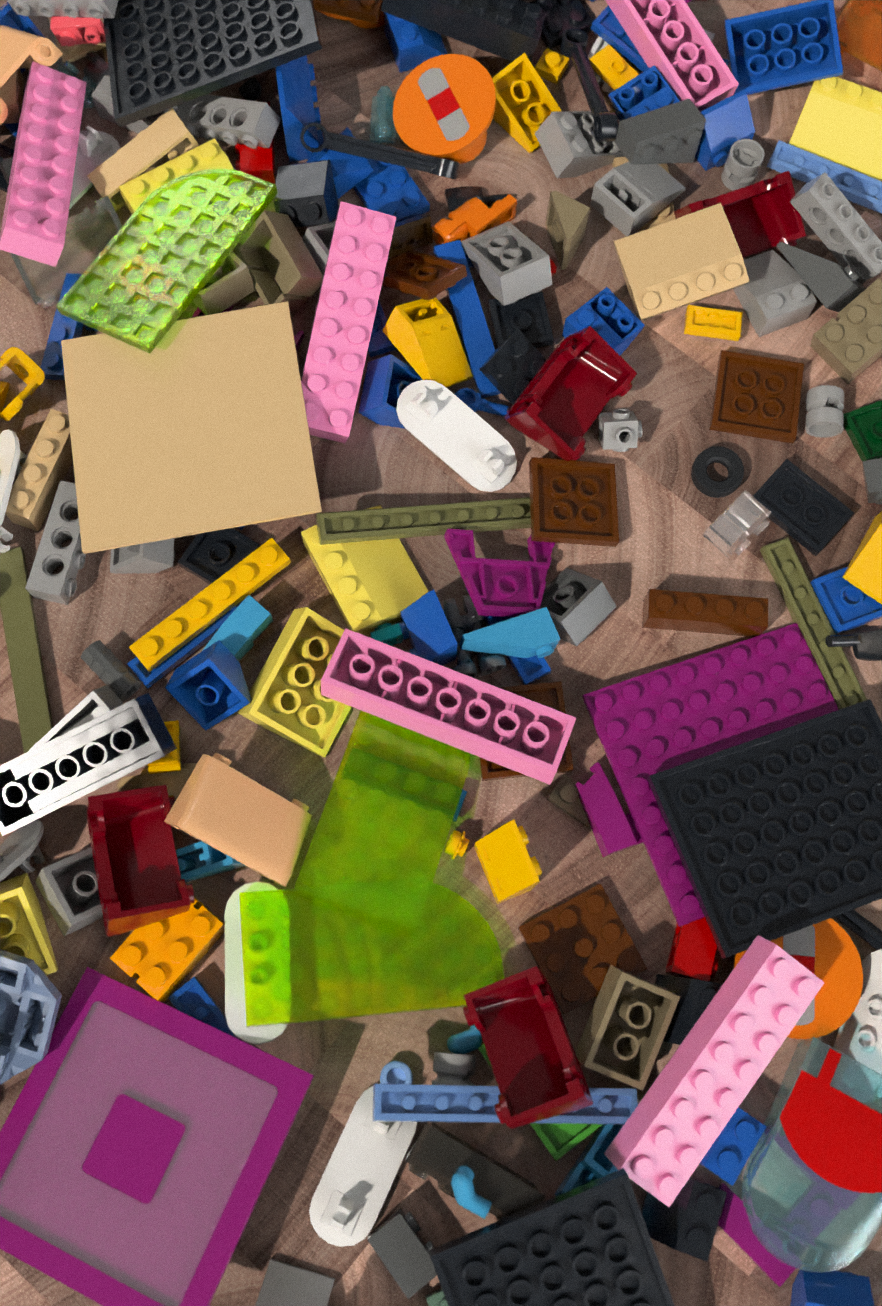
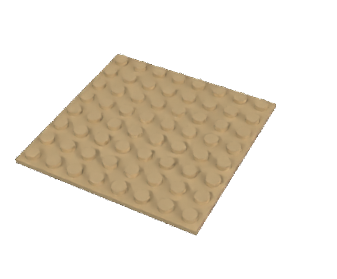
[61,301,322,554]

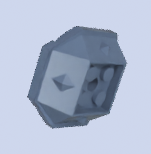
[0,949,62,1084]

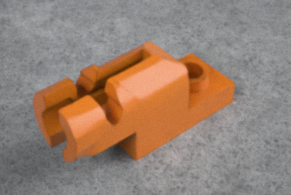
[432,194,517,245]

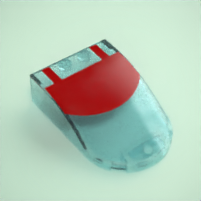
[742,1037,882,1273]

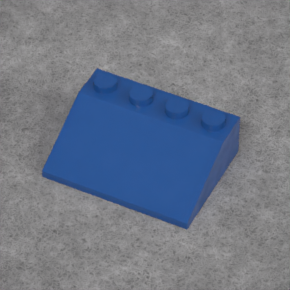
[725,0,843,95]
[275,55,323,162]

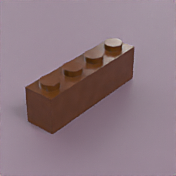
[642,589,768,637]

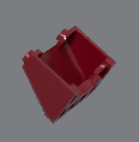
[674,171,806,258]
[504,326,637,461]
[87,784,194,937]
[463,966,593,1129]

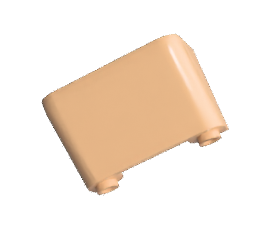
[0,25,63,126]
[164,752,312,887]

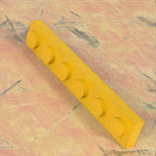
[129,538,291,672]

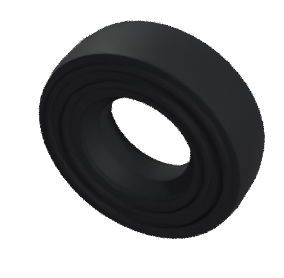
[691,446,744,498]

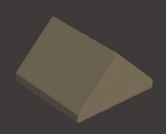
[545,191,590,270]

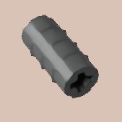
[81,640,141,701]

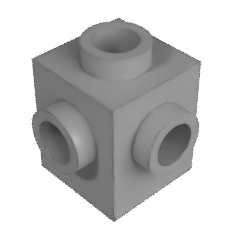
[598,408,642,452]

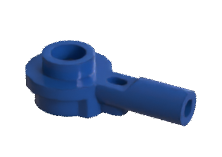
[454,387,508,417]

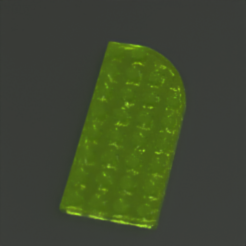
[56,169,278,354]
[294,710,470,932]
[239,880,504,1028]

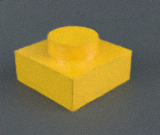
[535,48,569,84]

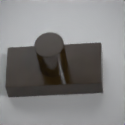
[388,214,433,258]

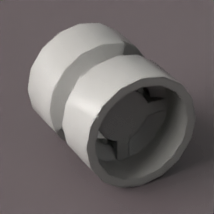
[721,139,765,191]
[805,385,844,438]
[432,1052,476,1086]

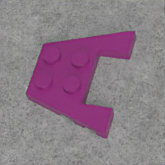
[444,529,555,617]

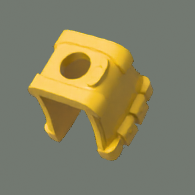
[0,347,45,421]

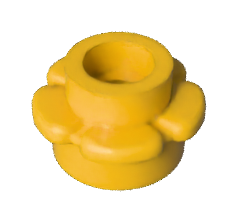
[444,830,470,860]

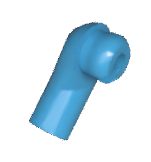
[447,1025,483,1054]
[451,1166,492,1219]

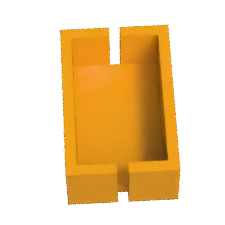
[110,896,225,1002]

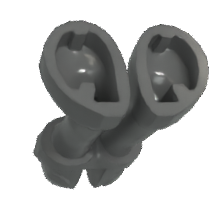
[444,594,507,678]

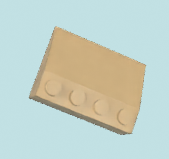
[614,203,750,321]

